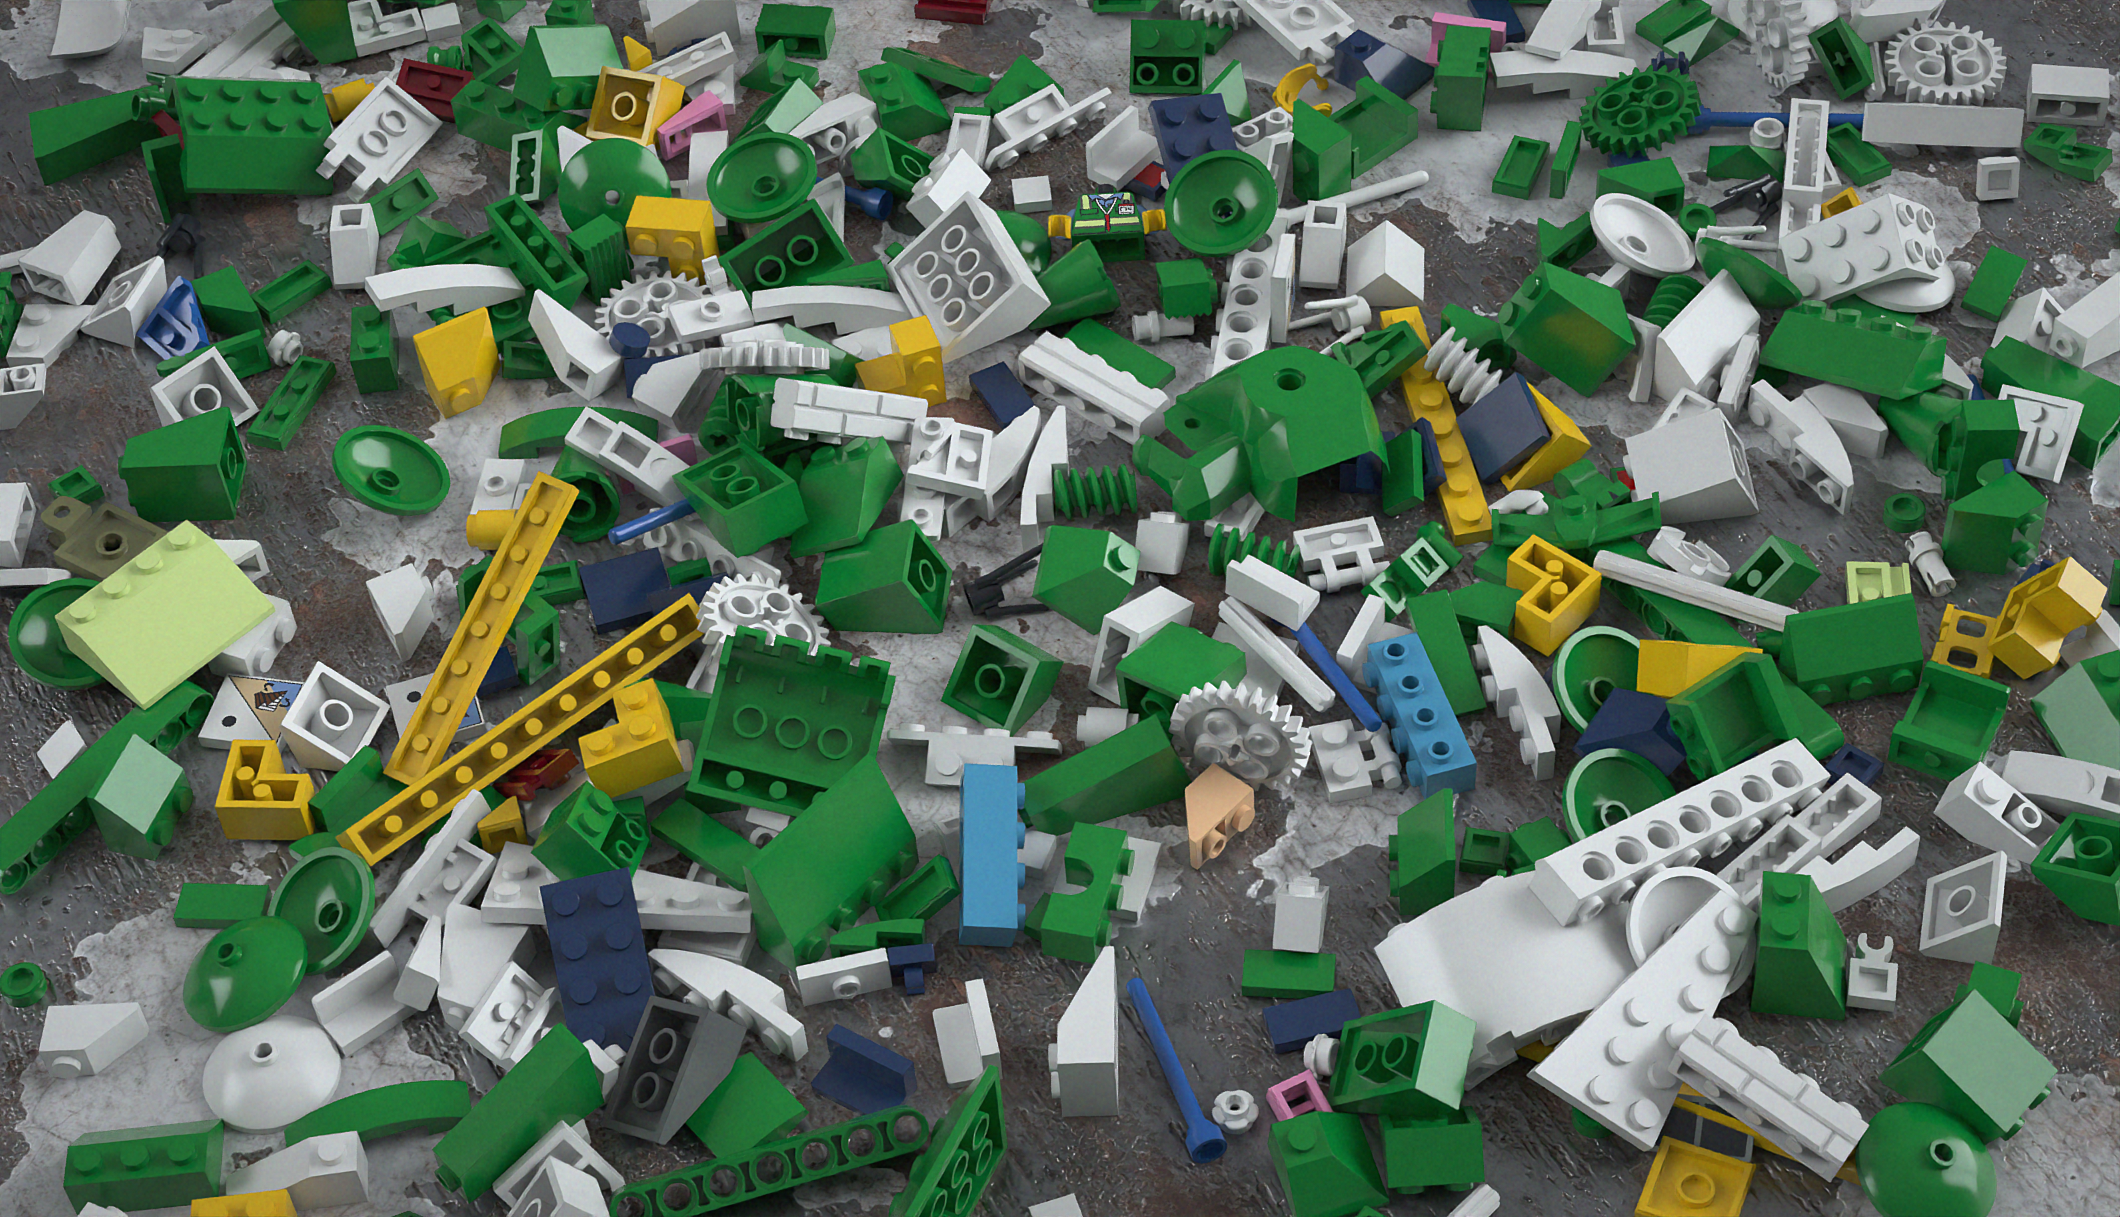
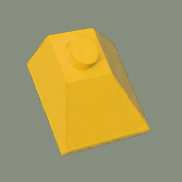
[585,66,685,147]
[413,306,501,419]
[1500,382,1592,492]

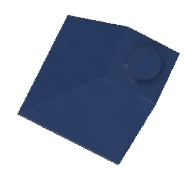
[1335,29,1435,100]
[1572,687,1687,778]

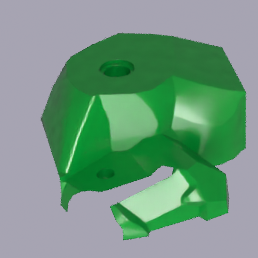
[1132,346,1390,522]

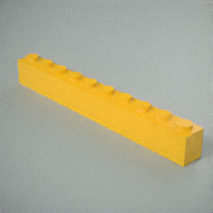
[335,593,704,867]

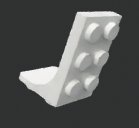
[1780,193,1944,307]

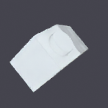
[226,1131,368,1211]

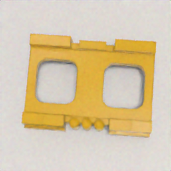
[1930,604,2000,679]

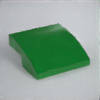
[685,1052,809,1172]

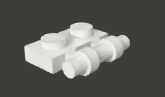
[1293,516,1390,594]
[1309,712,1402,803]

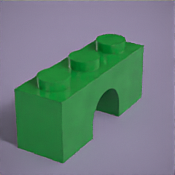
[1941,399,2020,505]
[1040,822,1135,964]

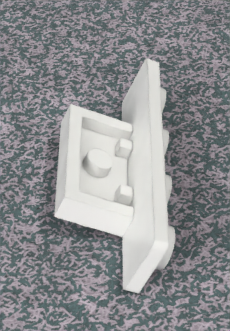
[984,83,1112,172]
[897,417,955,541]
[643,507,781,588]
[887,723,1063,788]
[368,789,498,948]

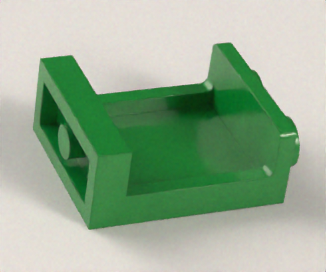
[1328,75,1418,179]
[458,555,560,686]
[1665,652,1804,781]
[1887,660,2011,782]

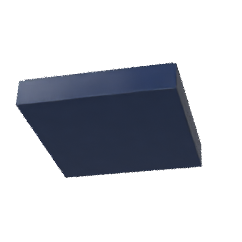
[1456,372,1551,485]
[579,547,670,635]

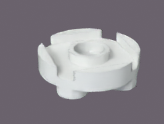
[1647,526,1731,587]

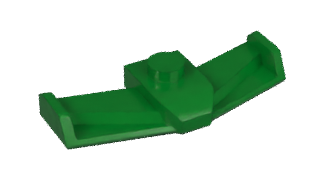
[1491,491,1662,550]

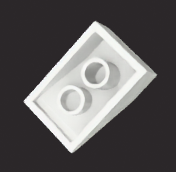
[1048,946,1118,1117]

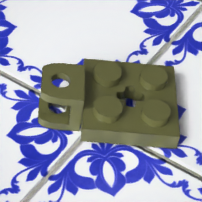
[40,496,169,582]

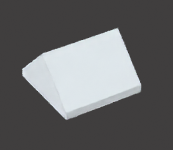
[1346,220,1424,307]
[80,255,167,348]
[149,346,260,427]
[278,661,390,771]
[1919,850,2007,965]

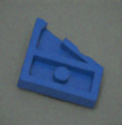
[136,275,210,360]

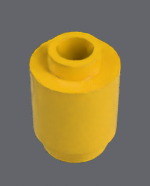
[324,78,375,122]
[466,509,518,551]

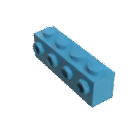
[1362,632,1477,800]
[959,763,1025,947]

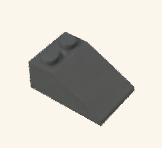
[600,995,747,1145]

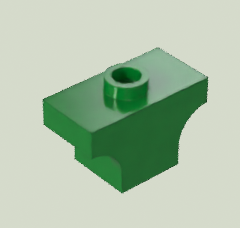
[1440,303,1517,369]

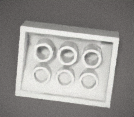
[885,190,1051,365]

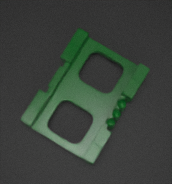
[0,271,24,358]

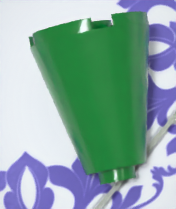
[1027,239,1121,331]
[725,374,839,453]
[1877,391,1963,478]
[550,445,620,543]

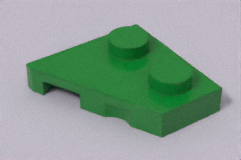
[461,16,523,85]
[984,54,1065,119]
[1330,320,1429,399]

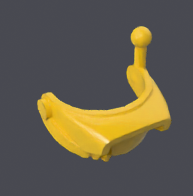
[1272,63,1333,117]

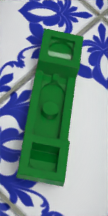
[498,407,659,459]
[284,1080,472,1148]

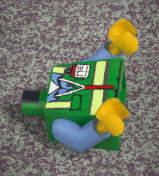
[1048,184,1167,262]

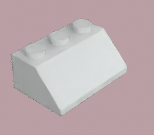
[1652,269,1761,403]

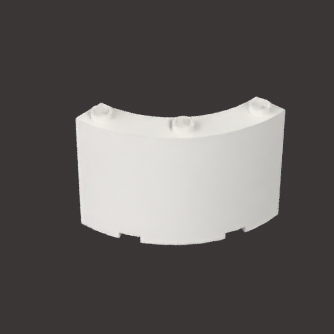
[1374,870,1638,1091]

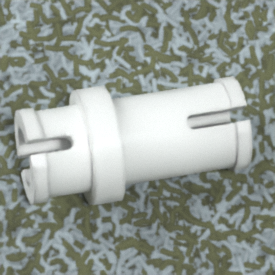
[1132,311,1194,342]
[1905,532,1956,597]

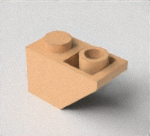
[1185,763,1255,870]

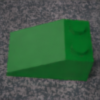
[790,436,904,559]
[672,441,809,558]
[1327,1000,1477,1116]

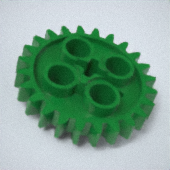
[1579,65,1702,158]

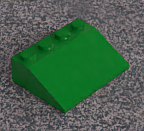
[743,754,919,973]
[888,1064,1008,1217]

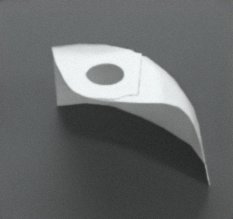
[47,0,132,60]

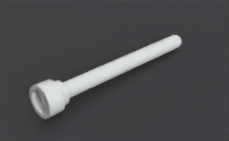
[1275,170,1429,230]

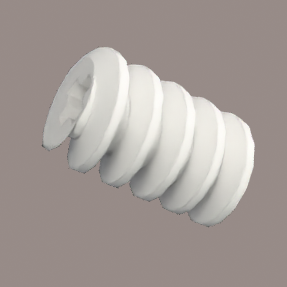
[1424,326,1503,406]

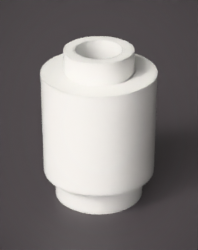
[1077,707,1140,750]

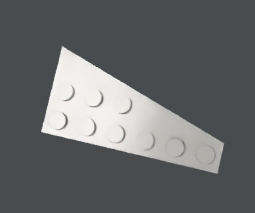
[481,841,754,933]
[1526,890,1759,1152]

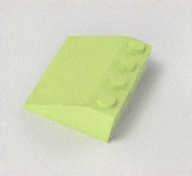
[55,520,276,710]

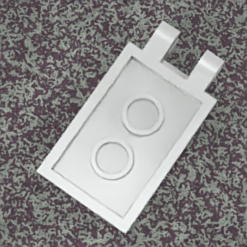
[1233,0,1355,77]
[316,77,443,204]

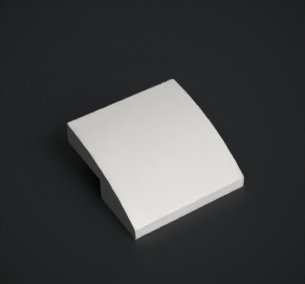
[458,961,567,1072]

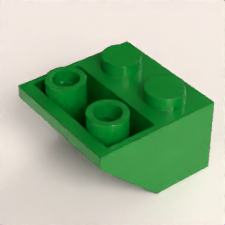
[1129,19,1206,94]
[531,780,650,881]

